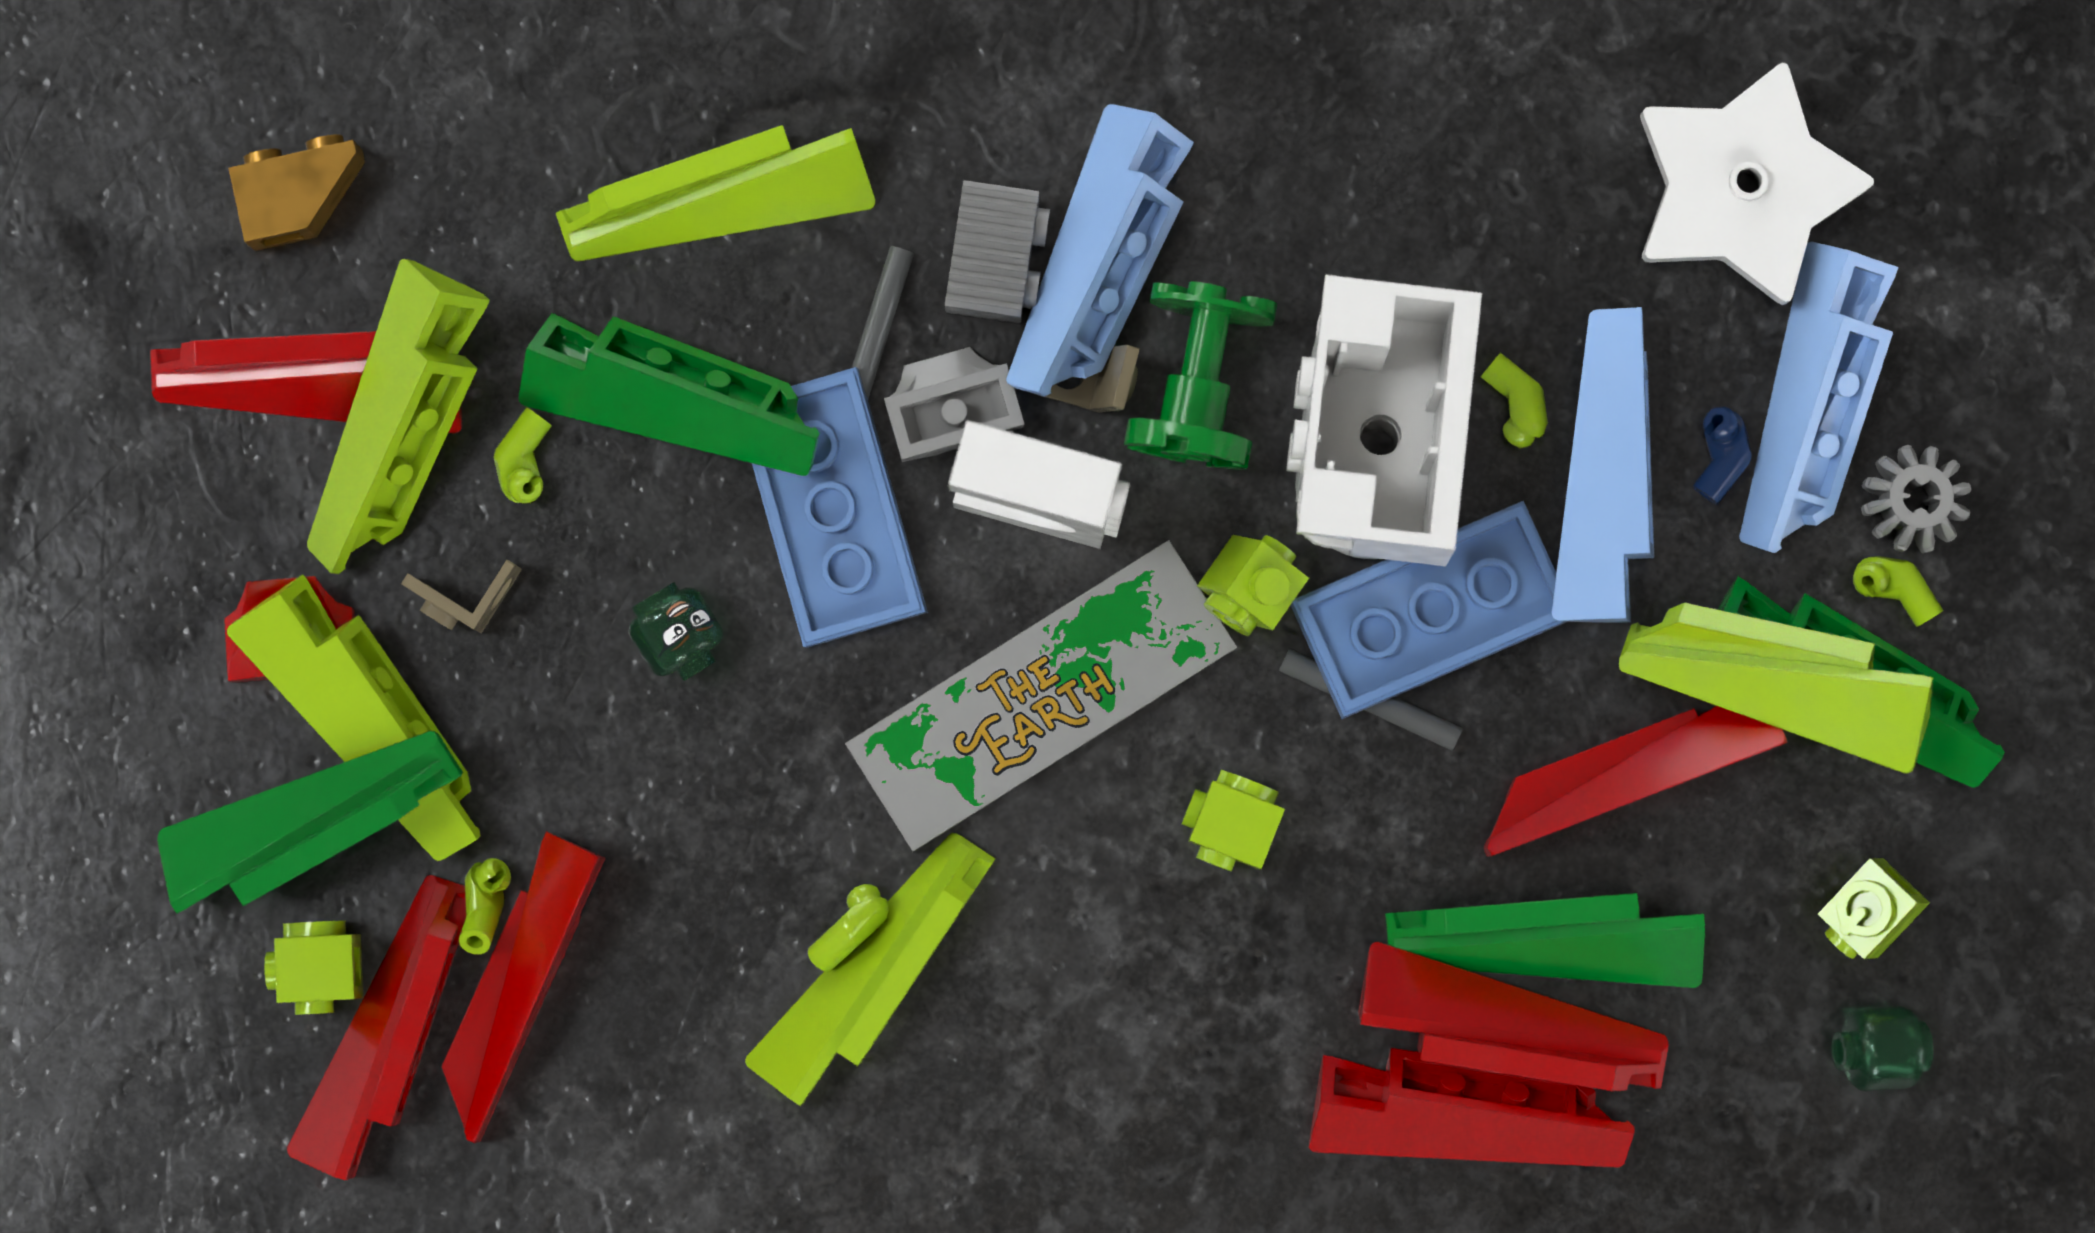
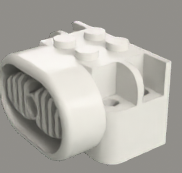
[1287,275,1482,566]

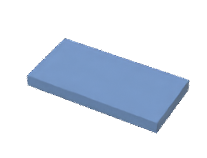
[752,367,928,648]
[1290,501,1568,719]

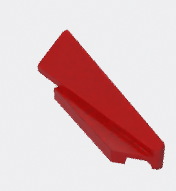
[150,331,462,433]
[1483,706,1788,857]
[441,831,605,1144]
[287,875,466,1181]
[1358,942,1669,1091]
[1309,1048,1634,1168]

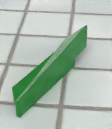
[518,313,820,476]
[1717,576,2005,788]
[157,731,463,914]
[1385,893,1705,988]

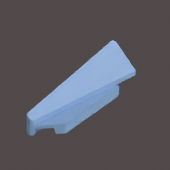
[1552,307,1654,623]

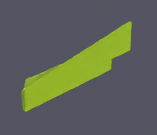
[556,125,875,262]
[307,259,490,574]
[227,574,480,861]
[1619,603,1933,773]
[745,833,996,1106]

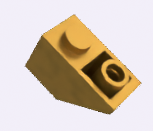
[228,134,365,251]

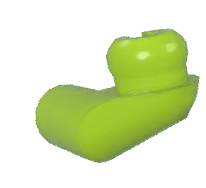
[1481,352,1548,448]
[494,407,552,503]
[1853,556,1943,627]
[459,858,511,954]
[808,884,889,972]

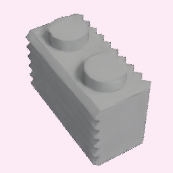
[945,180,1050,323]

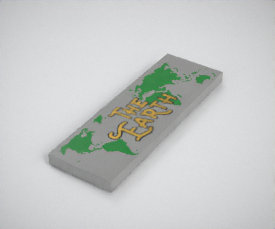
[845,540,1237,852]

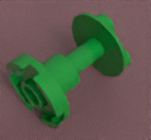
[1124,282,1278,470]

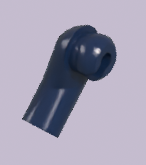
[1692,407,1752,505]

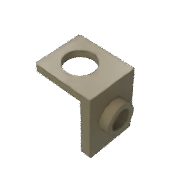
[1032,345,1139,413]
[401,560,522,633]

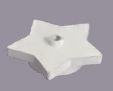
[1640,63,1874,305]

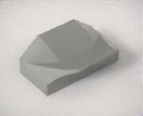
[884,347,1025,462]

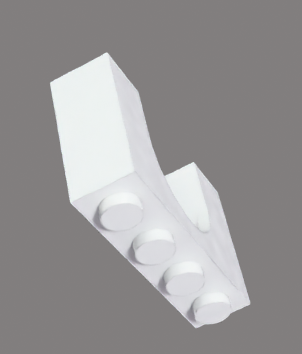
[949,420,1130,549]

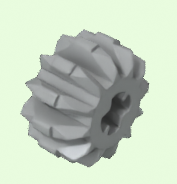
[1861,445,1971,553]

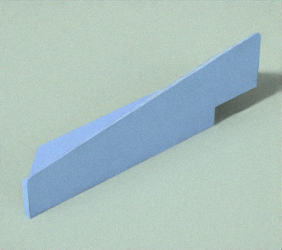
[1006,104,1194,396]
[1739,241,1898,553]

